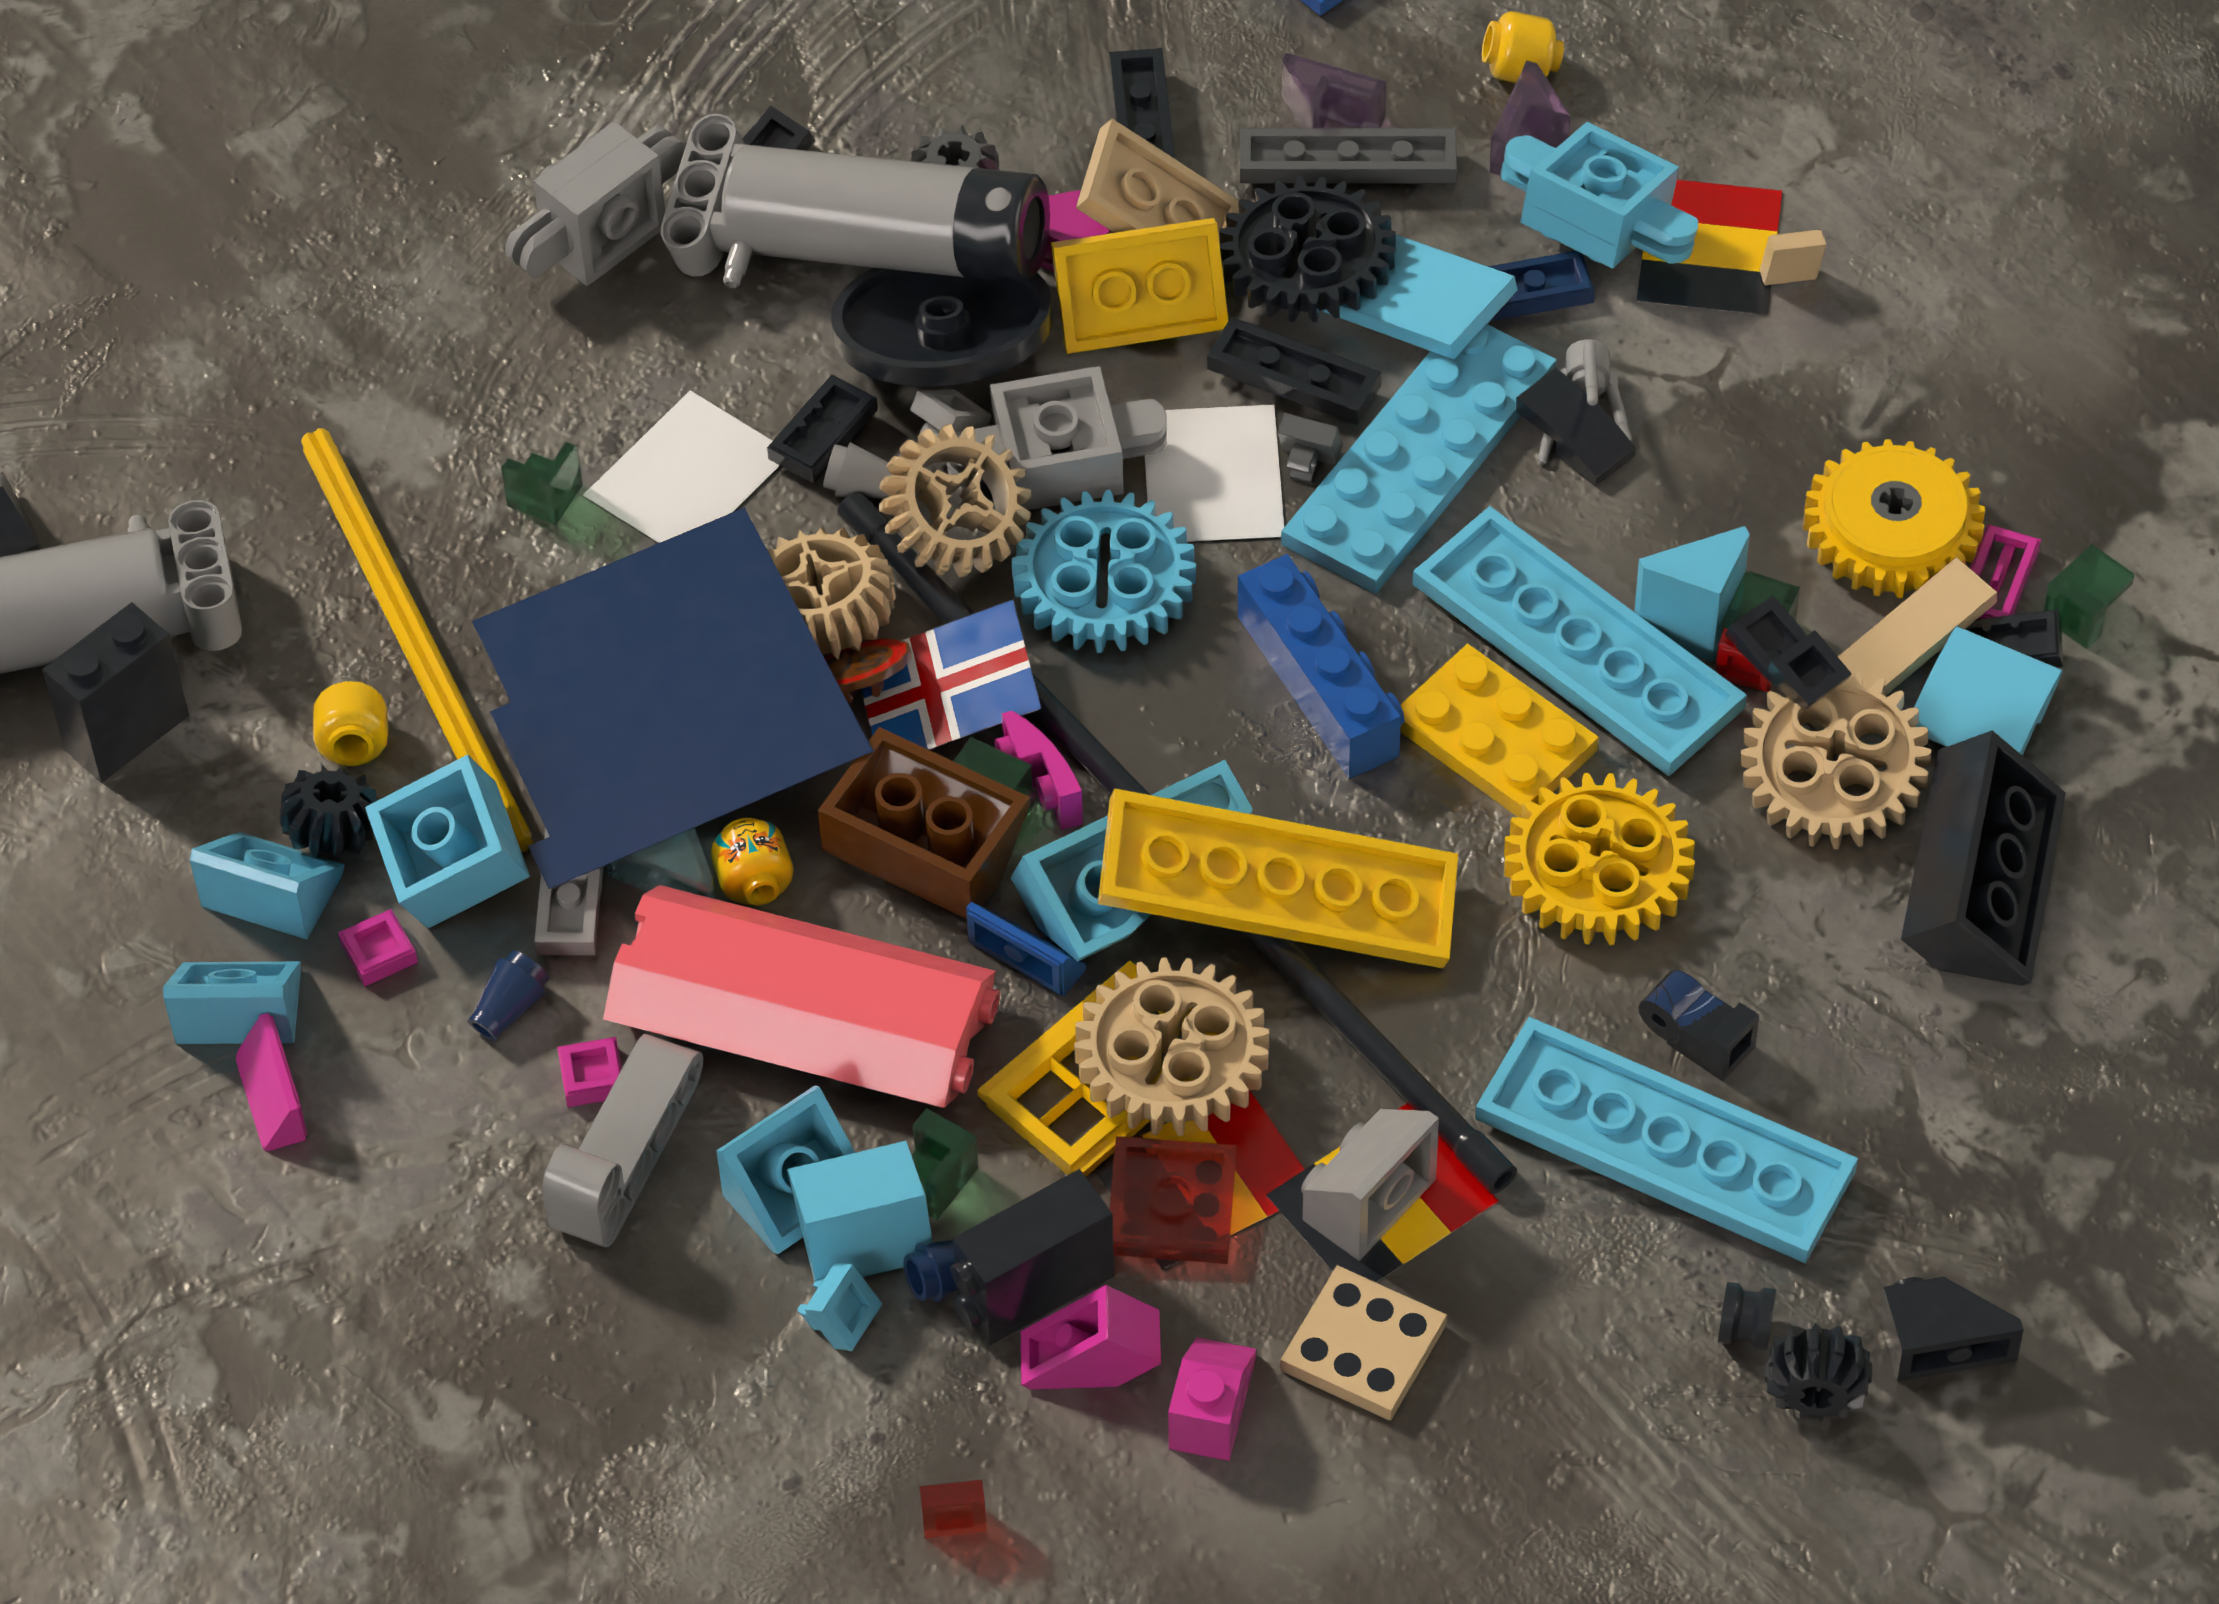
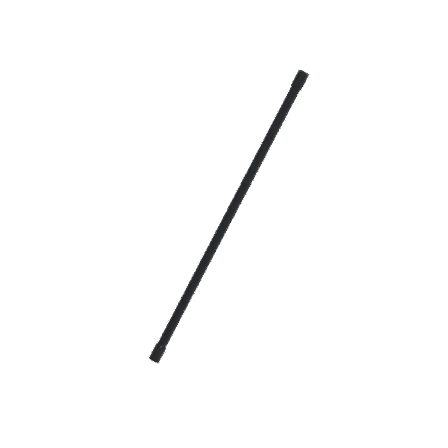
[837,492,1517,1194]

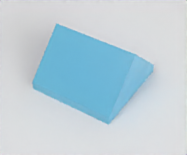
[1634,526,1750,663]
[189,832,345,940]
[163,961,301,1044]
[716,1086,856,1254]
[787,1141,933,1283]

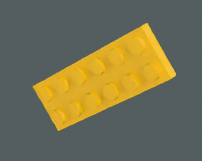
[1098,789,1458,969]

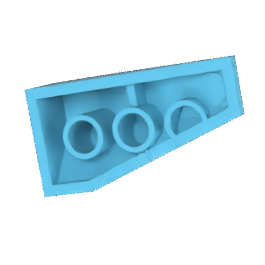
[1011,760,1253,962]

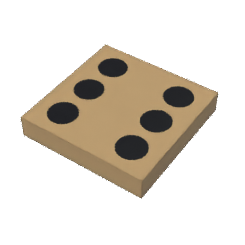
[1280,1265,1447,1421]

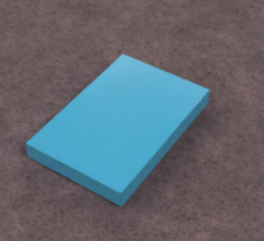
[1322,234,1518,359]

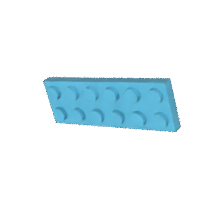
[1281,324,1557,594]
[1413,506,1747,776]
[1475,1016,1858,1264]

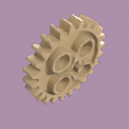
[1741,669,1931,849]
[1074,957,1269,1136]

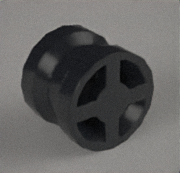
[1718,1281,1776,1351]

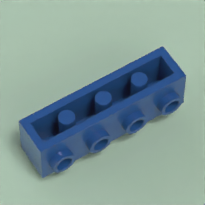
[1238,554,1405,779]

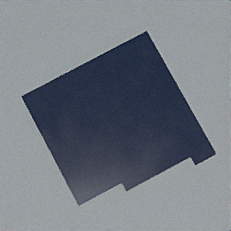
[472,507,873,889]

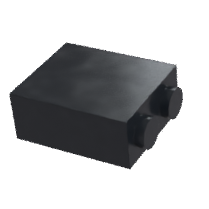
[42,602,189,783]
[950,1169,1115,1345]

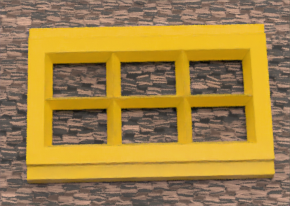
[977,961,1220,1177]

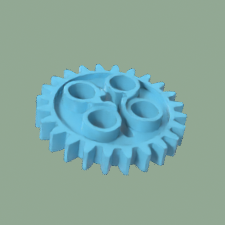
[1012,490,1196,653]

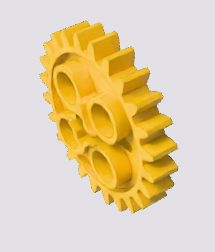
[1504,773,1695,945]

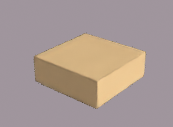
[1759,230,1827,285]

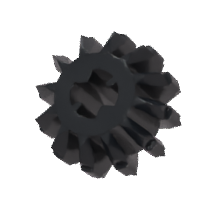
[280,763,378,861]
[1765,1322,1873,1422]

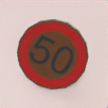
[823,638,912,703]

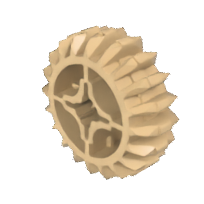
[879,424,1032,578]
[766,526,896,659]

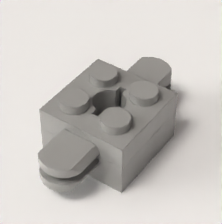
[505,121,686,286]
[947,366,1167,510]

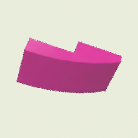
[995,710,1083,830]

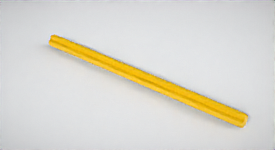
[301,428,533,852]

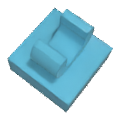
[797,1262,882,1351]

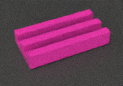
[1970,524,2042,620]

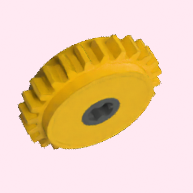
[1803,439,1985,598]

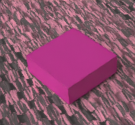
[338,909,418,987]
[557,1037,622,1108]

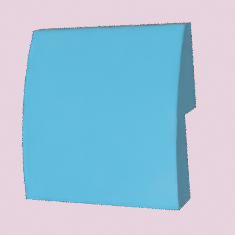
[1914,626,2063,756]

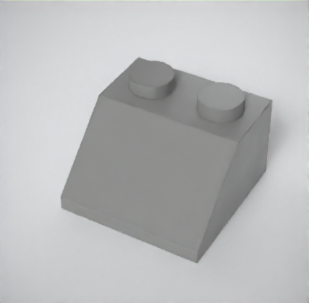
[1301,1109,1439,1261]

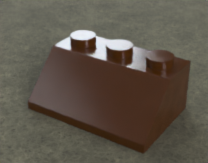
[818,727,1030,919]

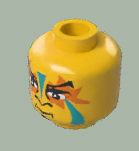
[711,818,794,905]

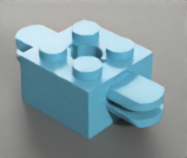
[1501,122,1698,269]

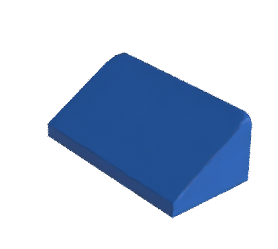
[966,902,1087,996]

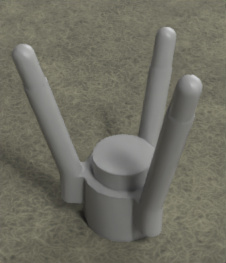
[1537,339,1632,465]

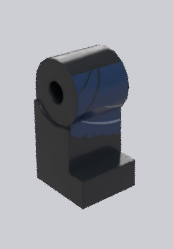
[1638,970,1759,1082]

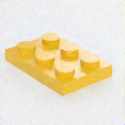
[1051,218,1228,354]
[1400,643,1599,817]

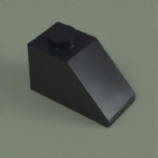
[1878,1277,2024,1381]

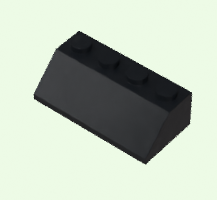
[1901,730,2066,986]

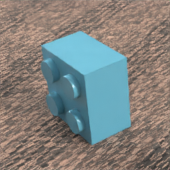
[365,754,530,929]

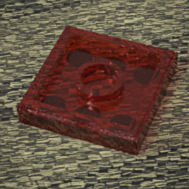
[1110,1136,1237,1264]

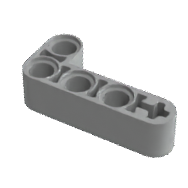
[542,1034,703,1247]

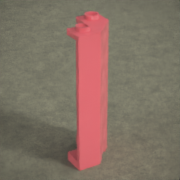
[603,885,1000,1108]

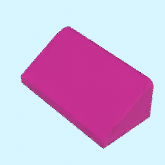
[236,1012,308,1151]

